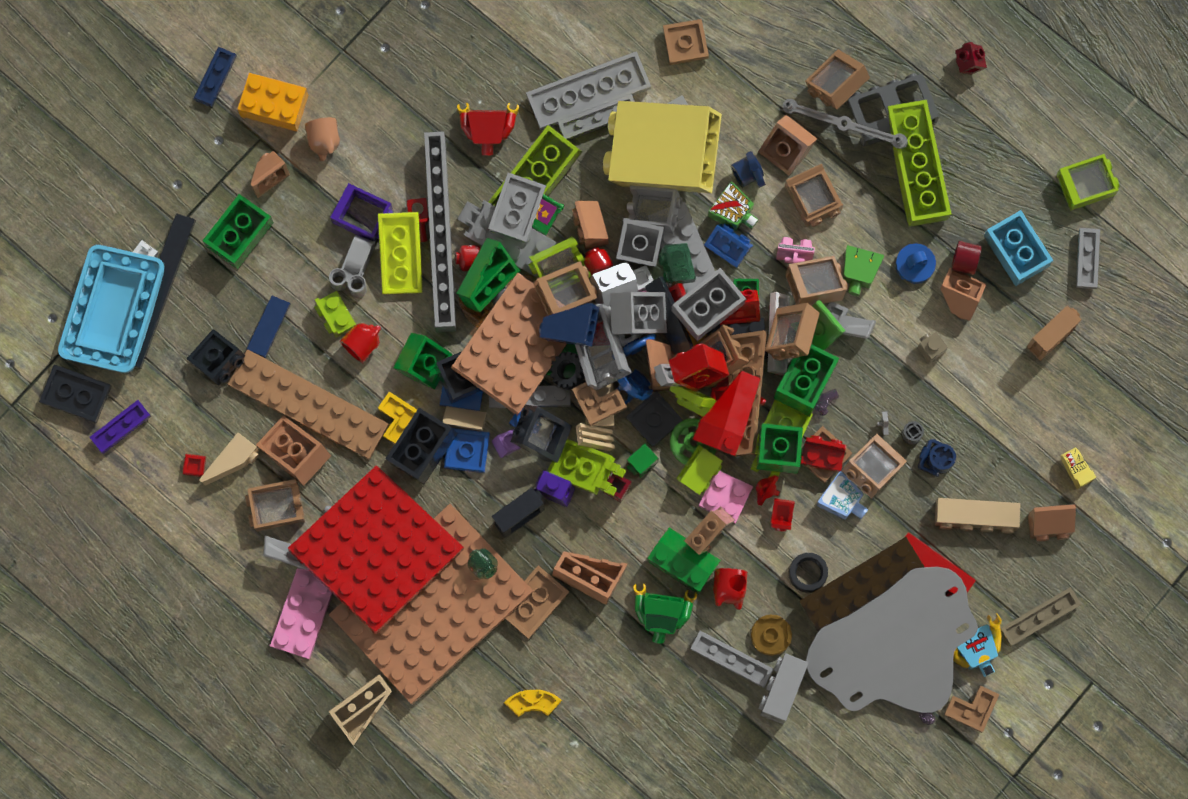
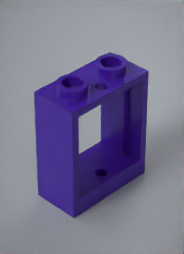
[330,183,394,242]

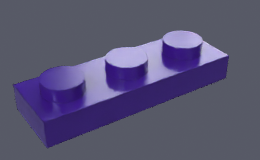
[90,400,152,454]

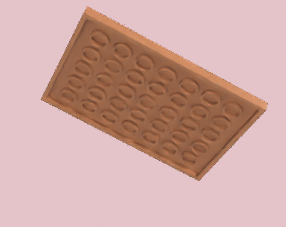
[329,504,534,705]

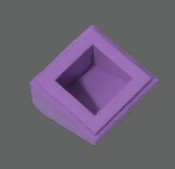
[492,429,521,458]

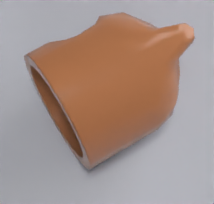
[305,117,340,161]

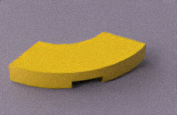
[504,690,562,717]

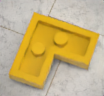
[378,392,417,444]

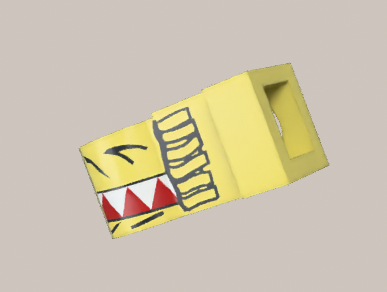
[1060,447,1096,489]

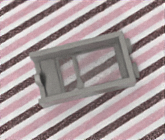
[575,304,632,390]

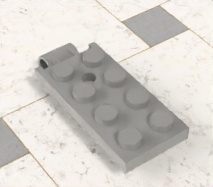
[457,200,557,277]

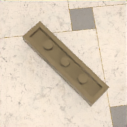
[1001,587,1082,647]

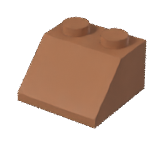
[758,115,817,175]
[1028,504,1076,541]

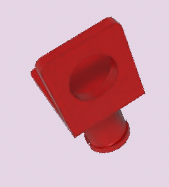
[407,198,429,242]

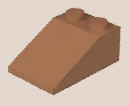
[646,339,675,392]
[256,416,331,486]

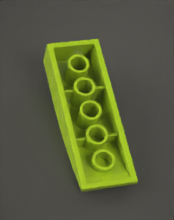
[887,100,951,227]
[489,125,582,233]

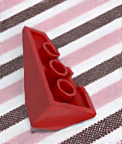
[693,371,761,456]

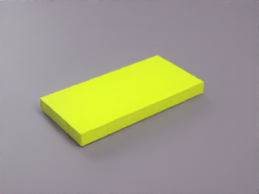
[378,212,423,294]

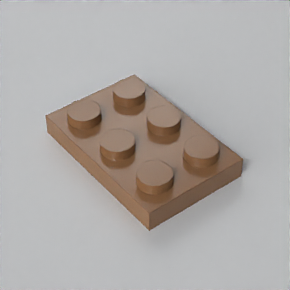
[505,566,569,639]

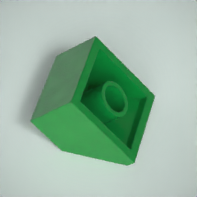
[393,333,452,390]

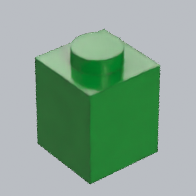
[627,444,659,478]

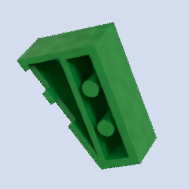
[457,238,520,312]

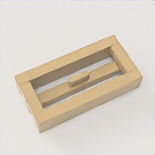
[576,423,615,451]

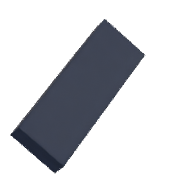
[193,47,237,108]
[247,295,291,358]

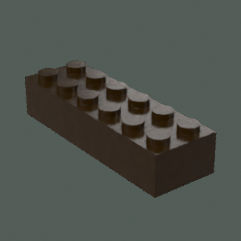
[799,537,925,632]

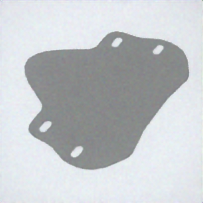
[806,567,978,713]

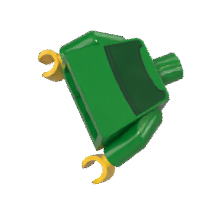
[633,584,697,644]

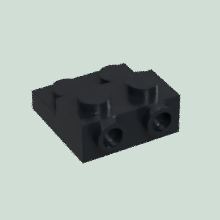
[187,329,245,386]

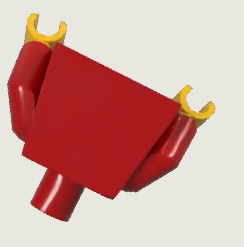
[457,103,519,155]

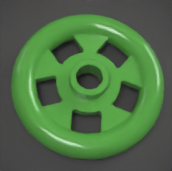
[670,418,717,465]

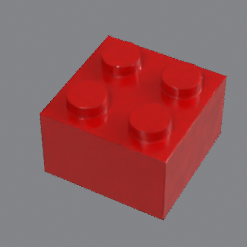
[668,344,729,391]

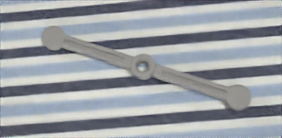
[782,99,908,149]

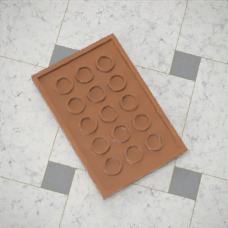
[451,273,567,415]

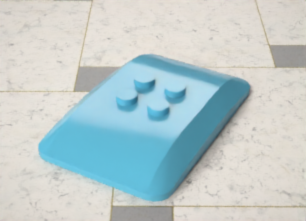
[58,245,164,373]

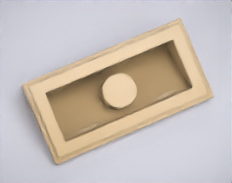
[443,406,486,431]

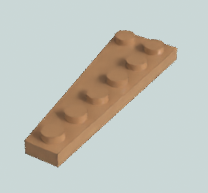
[727,330,766,457]

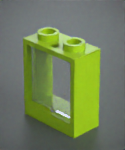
[1056,154,1120,211]

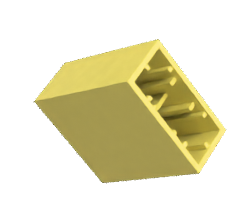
[603,101,722,193]

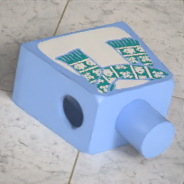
[816,471,868,520]

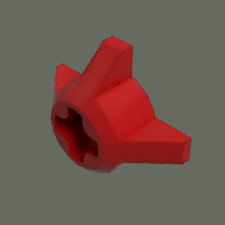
[756,475,780,506]

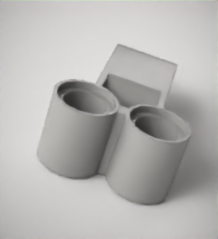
[329,235,375,298]

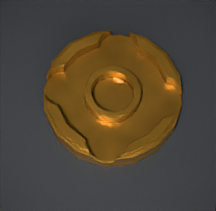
[751,614,792,656]

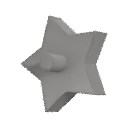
[877,412,889,435]

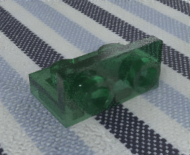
[659,243,696,288]

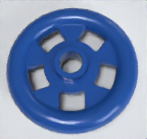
[613,334,656,360]

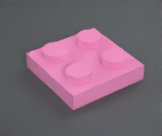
[698,471,753,524]

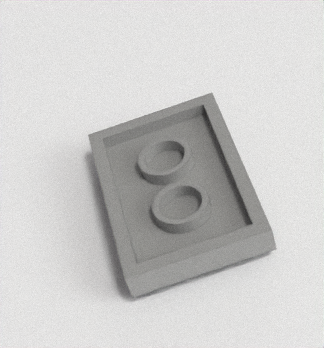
[488,173,546,243]

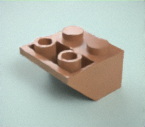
[572,201,609,250]

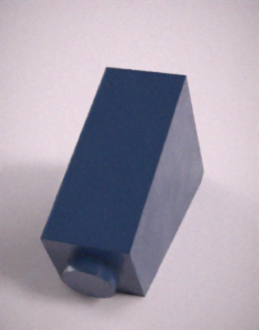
[539,303,600,347]

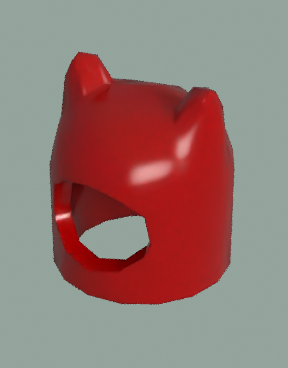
[339,323,381,364]
[713,568,748,610]

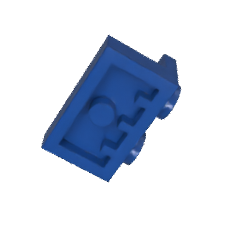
[704,223,753,268]

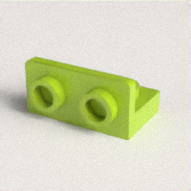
[314,291,356,338]
[669,386,716,416]

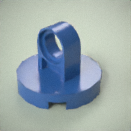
[895,243,936,284]
[617,366,653,404]

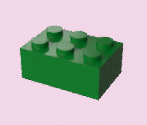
[202,194,274,270]
[774,344,839,417]

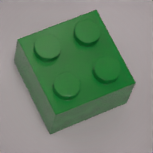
[756,423,803,474]

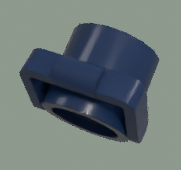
[731,151,766,188]
[918,439,956,477]

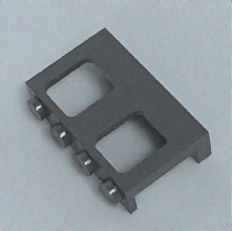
[846,73,939,147]

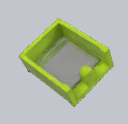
[528,236,591,294]

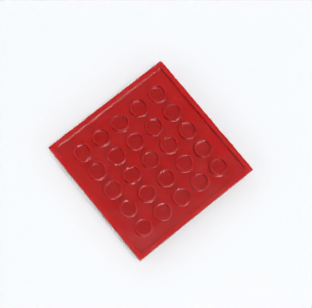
[288,465,464,634]

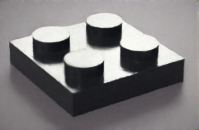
[626,391,683,448]

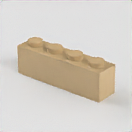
[935,498,1020,534]

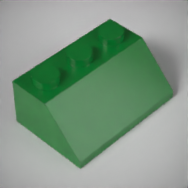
[647,527,721,595]

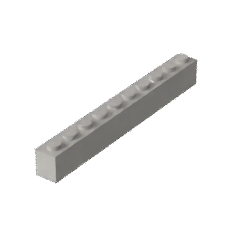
[424,132,457,333]

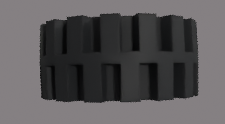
[550,352,586,390]

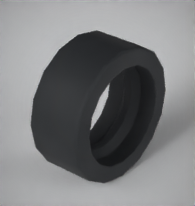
[789,553,828,593]

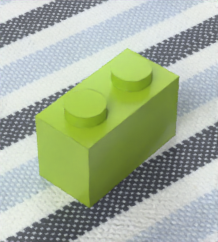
[676,445,723,495]

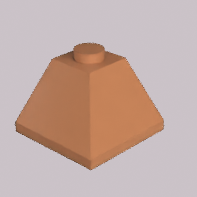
[251,151,290,198]
[940,268,986,321]

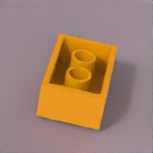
[237,73,309,132]

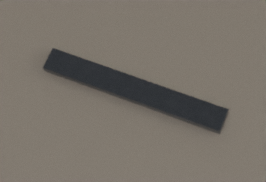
[135,213,196,369]

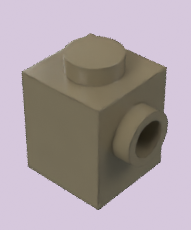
[917,332,948,364]

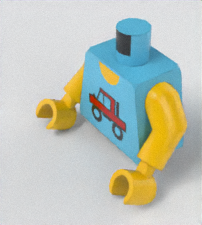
[953,613,1002,677]

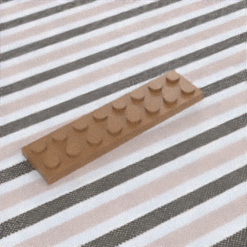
[228,350,389,460]

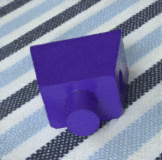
[533,471,575,507]

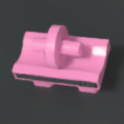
[776,237,815,264]

